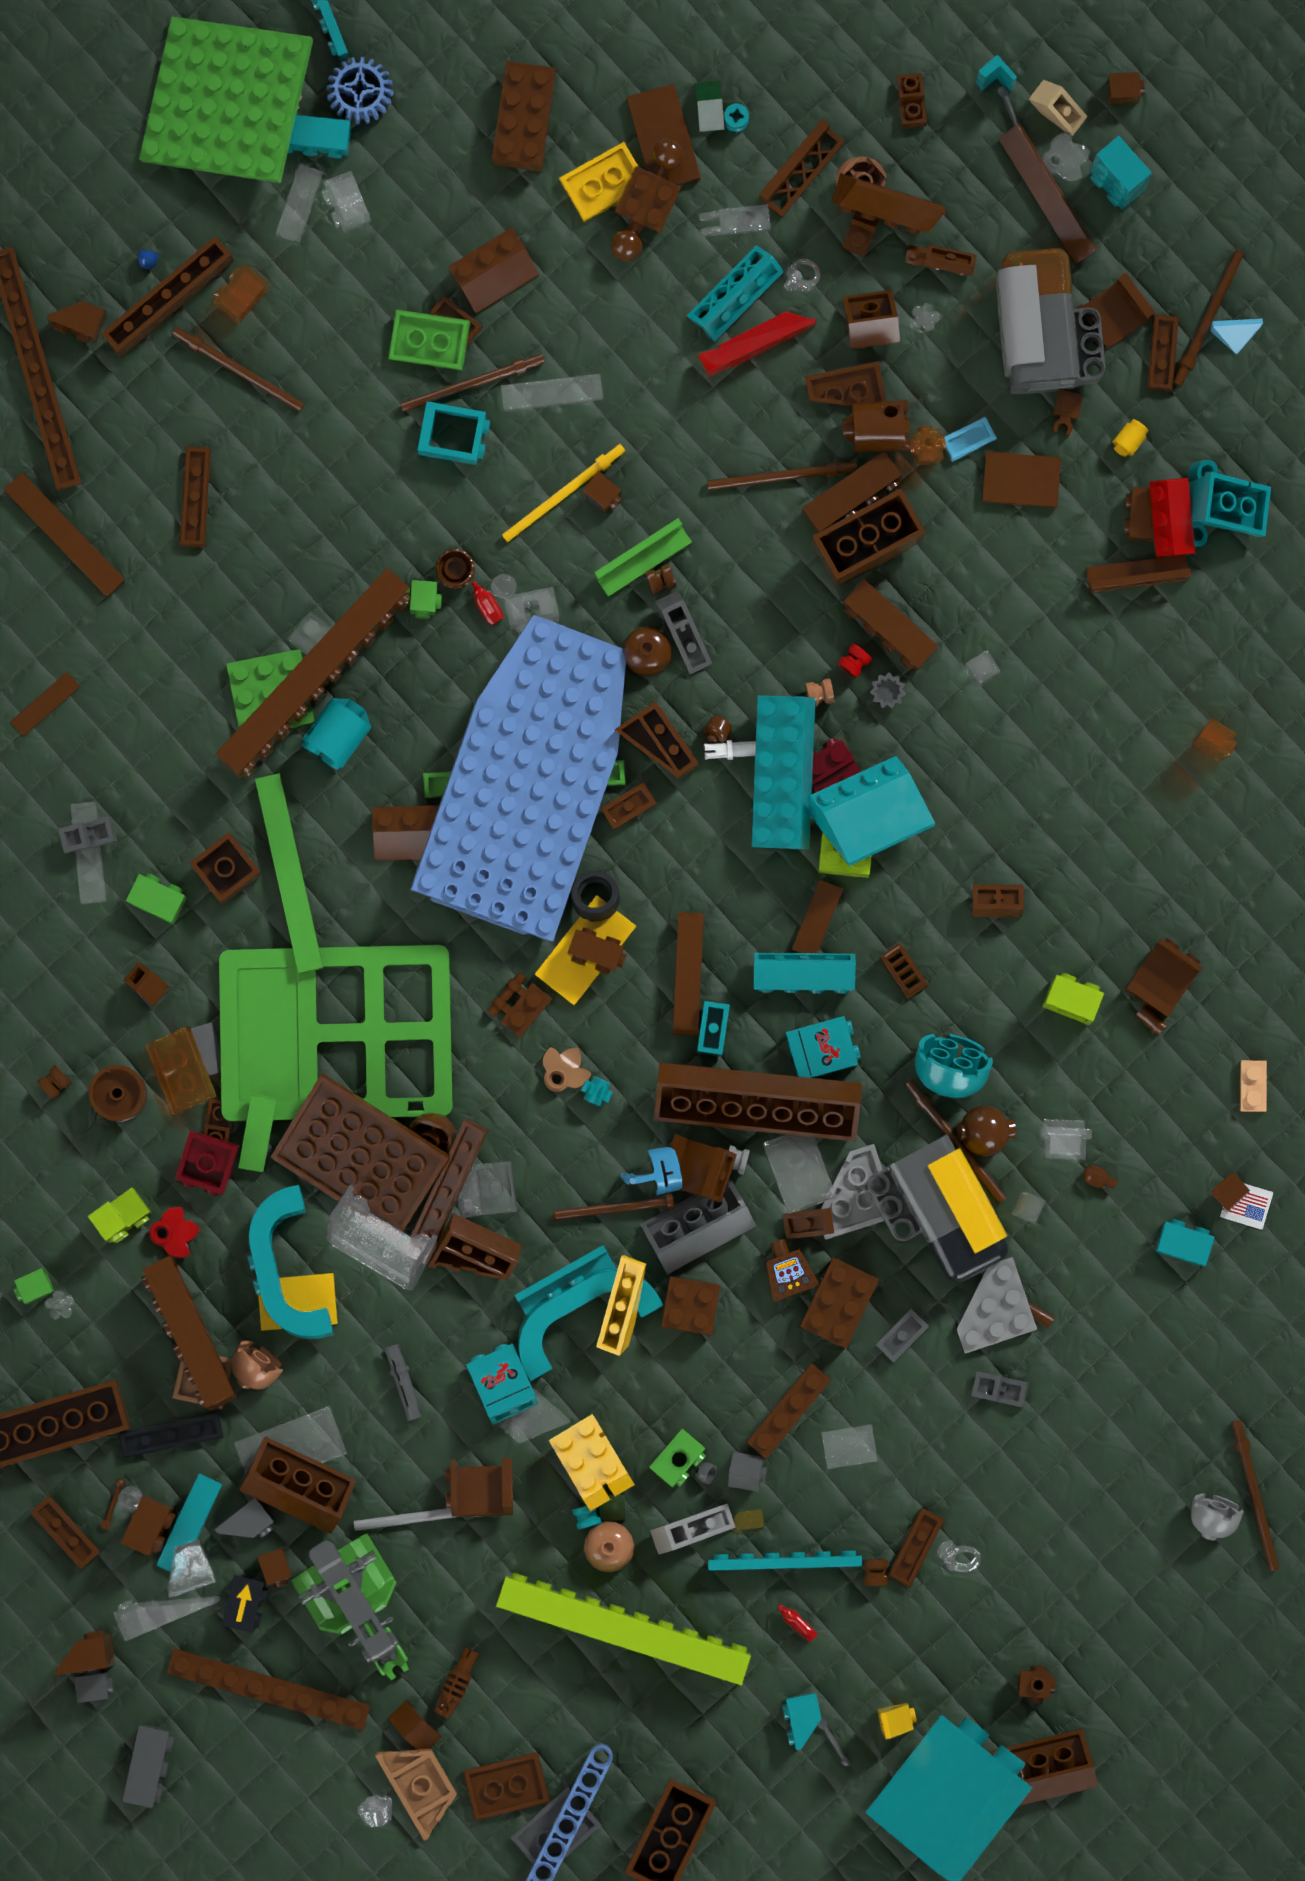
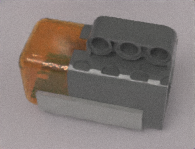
[996,248,1105,394]

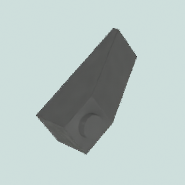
[655,591,712,674]

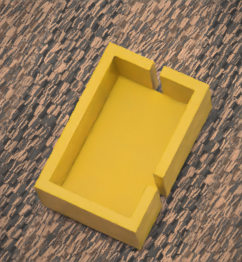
[549,1414,634,1511]

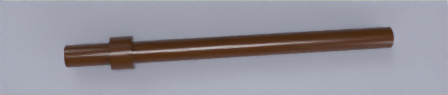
[1173,250,1244,387]
[172,327,305,412]
[401,354,545,412]
[707,461,857,491]
[904,1079,1007,1203]
[1231,1420,1279,1571]

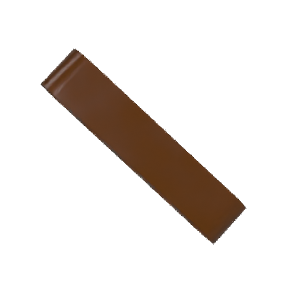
[673,912,704,1036]

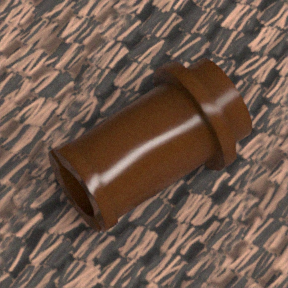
[1135,1005,1168,1036]

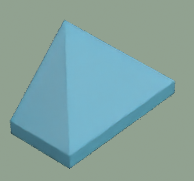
[1210,319,1263,354]

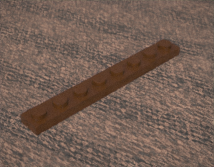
[167,1648,371,1730]

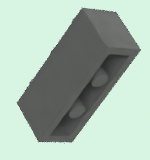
[122,1724,174,1808]

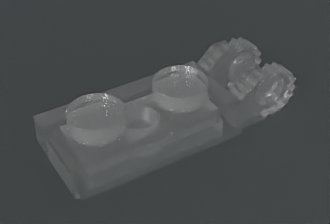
[699,204,771,237]

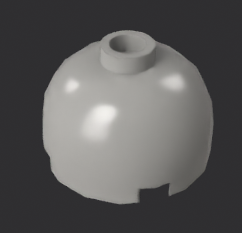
[1190,1494,1243,1540]

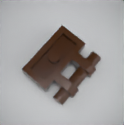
[487,972,552,1038]

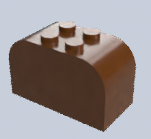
[811,488,925,586]
[625,1777,717,1881]

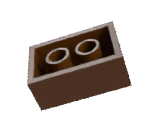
[800,1257,879,1349]

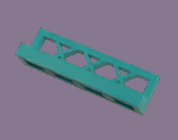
[687,245,784,342]
[515,1245,616,1315]

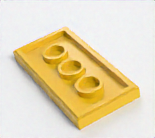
[535,895,637,1006]

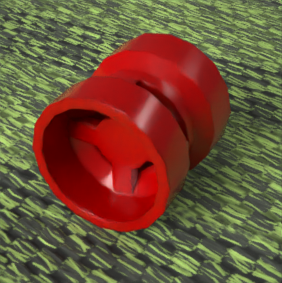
[837,644,872,679]

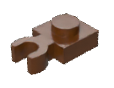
[1053,389,1083,437]

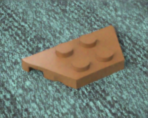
[375,1749,457,1841]

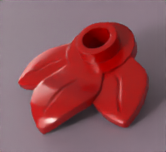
[149,1207,200,1258]

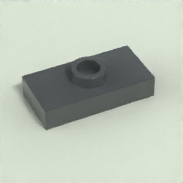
[875,1309,929,1363]

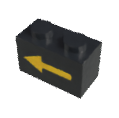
[222,1575,269,1633]

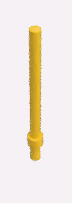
[502,444,626,543]

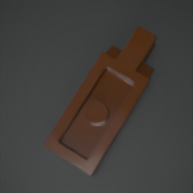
[905,244,977,276]

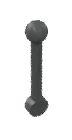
[998,86,1018,127]
[817,1719,851,1766]

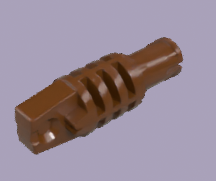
[435,1647,479,1718]

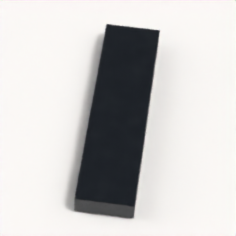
[119,1412,224,1458]

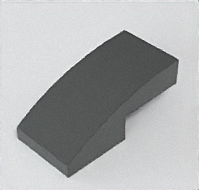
[58,816,117,853]
[971,1371,1029,1408]

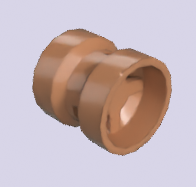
[805,679,835,707]

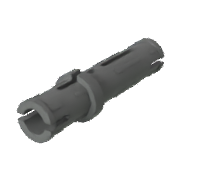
[384,1344,423,1421]

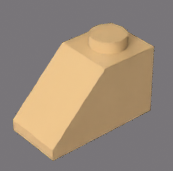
[1029,80,1087,136]

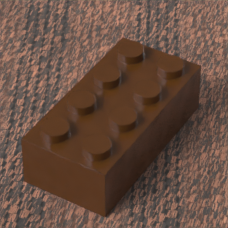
[492,61,556,172]

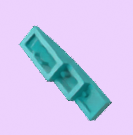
[156,1473,223,1577]

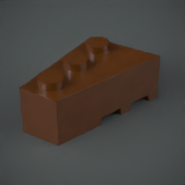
[615,701,700,779]
[428,1213,522,1280]

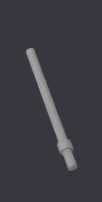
[354,1508,481,1531]

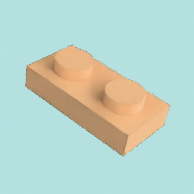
[1240,1060,1267,1112]

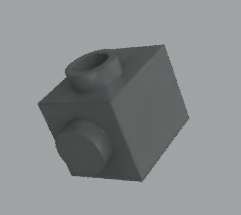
[728,1452,767,1492]
[74,1669,114,1703]

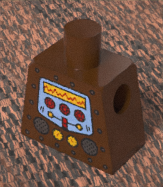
[766,1239,819,1302]

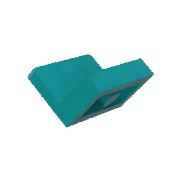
[976,55,1017,93]

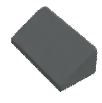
[187,1022,221,1078]

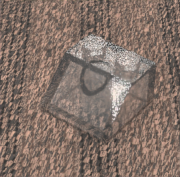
[458,1161,517,1218]

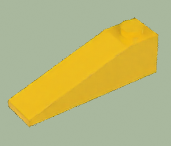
[596,1255,646,1356]

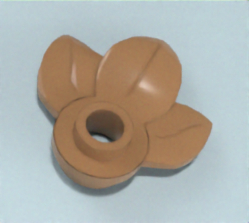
[543,1047,591,1092]

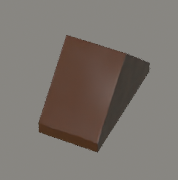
[388,1700,441,1750]

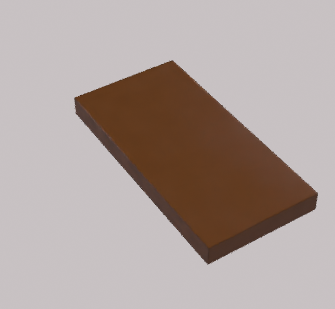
[626,84,701,186]

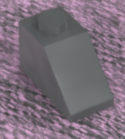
[215,1498,276,1538]

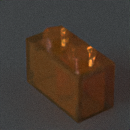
[213,264,270,326]
[1193,718,1238,762]

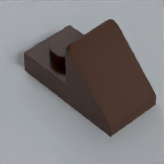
[842,211,881,257]

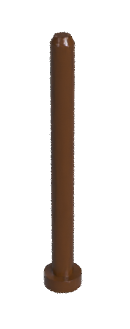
[552,1192,674,1221]

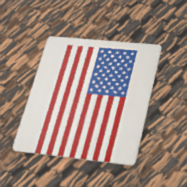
[1220,1183,1273,1230]

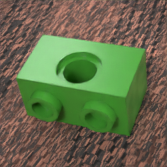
[649,1429,706,1487]

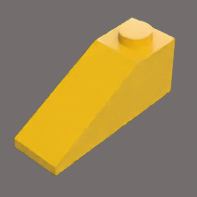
[877,1703,917,1739]

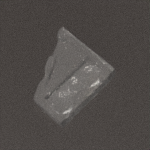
[500,1388,571,1443]

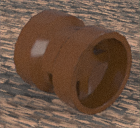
[645,564,677,596]
[37,1065,72,1100]
[862,1559,888,1586]

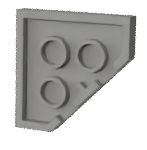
[821,1144,896,1240]
[957,1257,1037,1354]

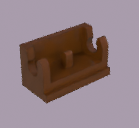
[971,885,1024,917]

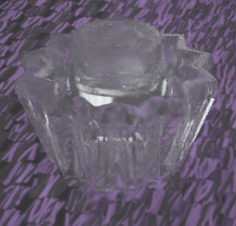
[357,1795,392,1828]

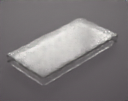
[234,1406,348,1474]

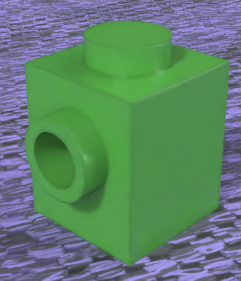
[410,580,442,619]

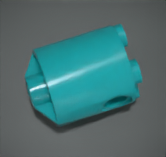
[301,698,372,771]

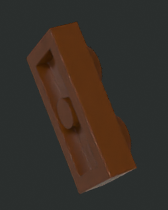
[601,782,657,830]
[783,1208,835,1239]

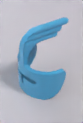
[620,1147,682,1195]

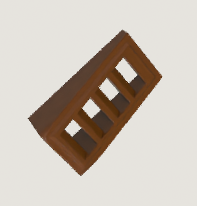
[879,943,929,999]

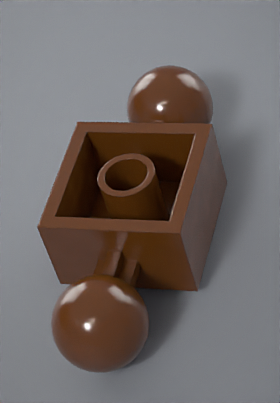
[611,138,685,261]

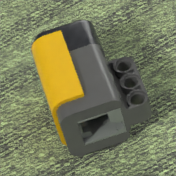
[867,1134,1008,1283]

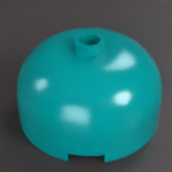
[915,1034,993,1098]

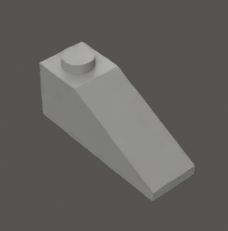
[650,1504,736,1555]

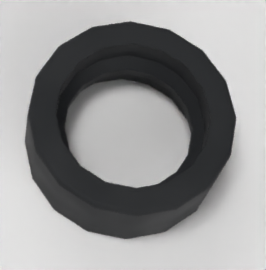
[571,871,620,922]

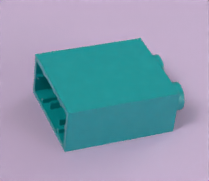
[866,1715,1033,1881]

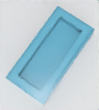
[941,416,997,462]

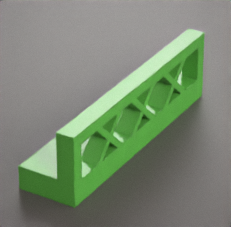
[594,518,692,598]

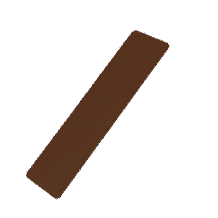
[11,672,79,736]

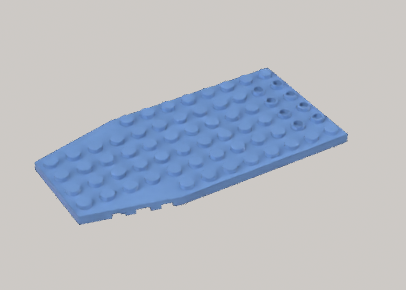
[410,615,626,942]

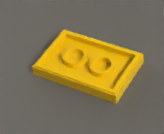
[559,142,638,222]
[258,1273,338,1331]

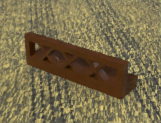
[759,118,845,218]
[1086,554,1191,594]

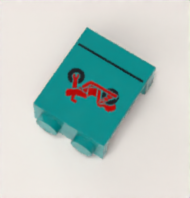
[785,1016,861,1078]
[466,1343,539,1425]

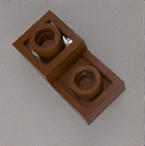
[897,73,927,129]
[204,1098,232,1142]

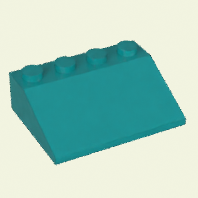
[809,756,935,866]

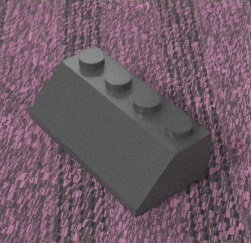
[640,1177,756,1274]

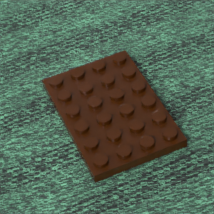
[270,1073,449,1240]

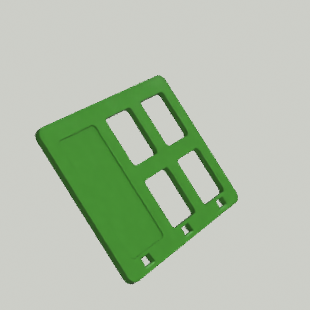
[219,945,452,1122]

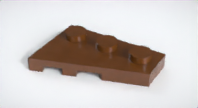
[805,361,886,406]

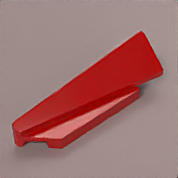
[697,311,816,378]

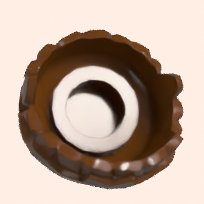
[436,549,475,589]

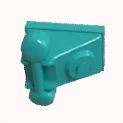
[1188,460,1271,547]

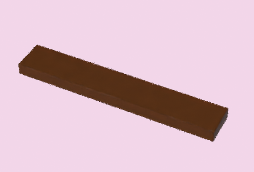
[998,124,1098,264]
[4,472,125,598]
[403,1118,489,1265]

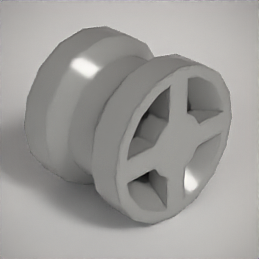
[729,1145,750,1175]

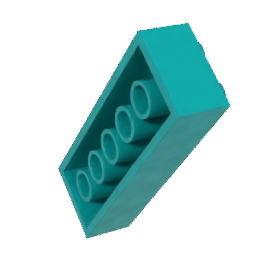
[752,696,816,850]

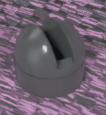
[695,1462,717,1484]

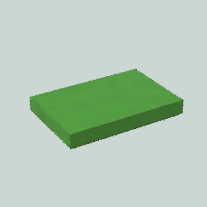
[388,309,470,371]

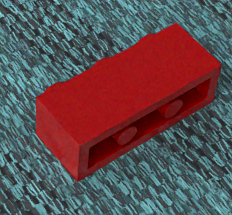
[1149,478,1195,557]

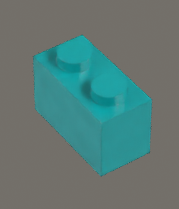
[697,1001,730,1057]
[1155,1219,1215,1267]

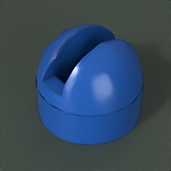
[138,250,159,269]

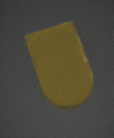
[734,1509,764,1530]

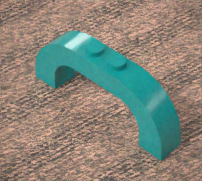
[247,1185,334,1339]
[517,1268,663,1381]

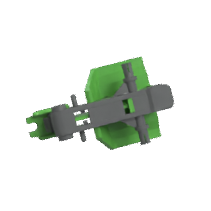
[291,1533,409,1680]

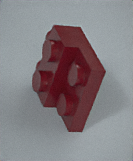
[812,737,861,793]
[175,1130,239,1196]

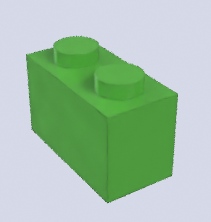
[126,873,187,925]

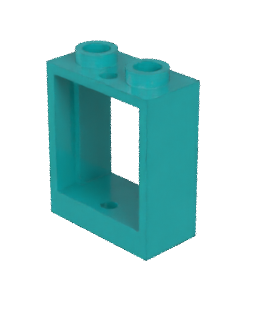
[418,401,490,465]

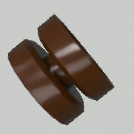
[89,1065,148,1122]

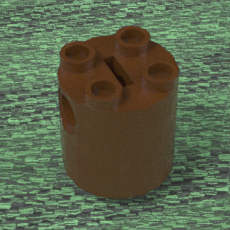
[842,400,910,453]

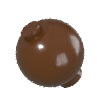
[957,1106,1016,1156]

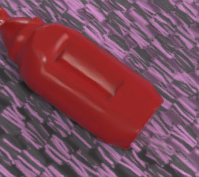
[471,581,504,626]
[777,1604,818,1642]

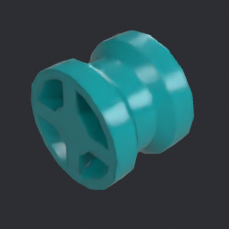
[724,103,749,133]
[572,1506,602,1530]

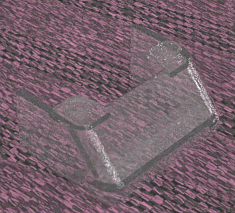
[326,1185,438,1291]

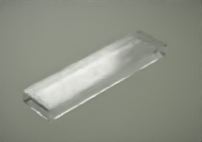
[501,374,603,412]
[70,802,107,905]

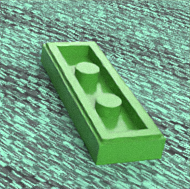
[238,1094,277,1172]

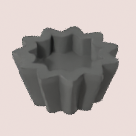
[870,673,906,708]

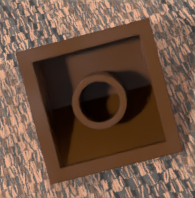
[842,290,900,349]

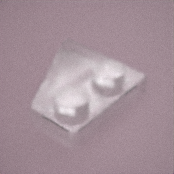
[167,1539,216,1598]

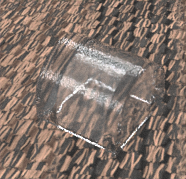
[1012,1191,1045,1225]

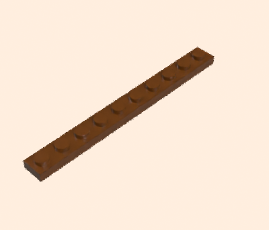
[0,246,82,491]

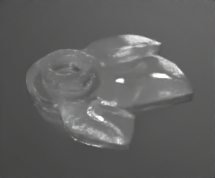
[1042,132,1090,181]

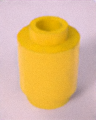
[1112,419,1148,457]

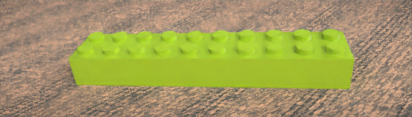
[496,1573,751,1685]

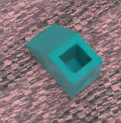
[782,1692,821,1750]

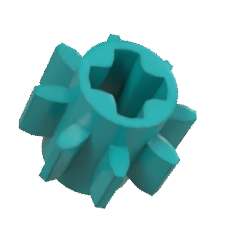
[581,1076,613,1107]

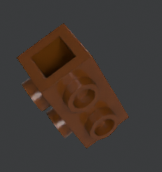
[568,927,627,975]

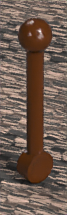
[101,1478,125,1530]

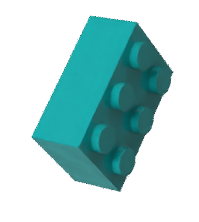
[1090,136,1152,210]

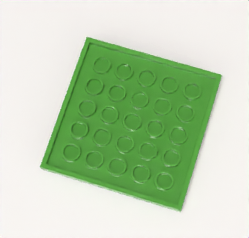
[139,17,313,183]

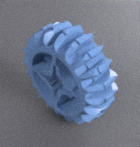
[326,57,394,124]

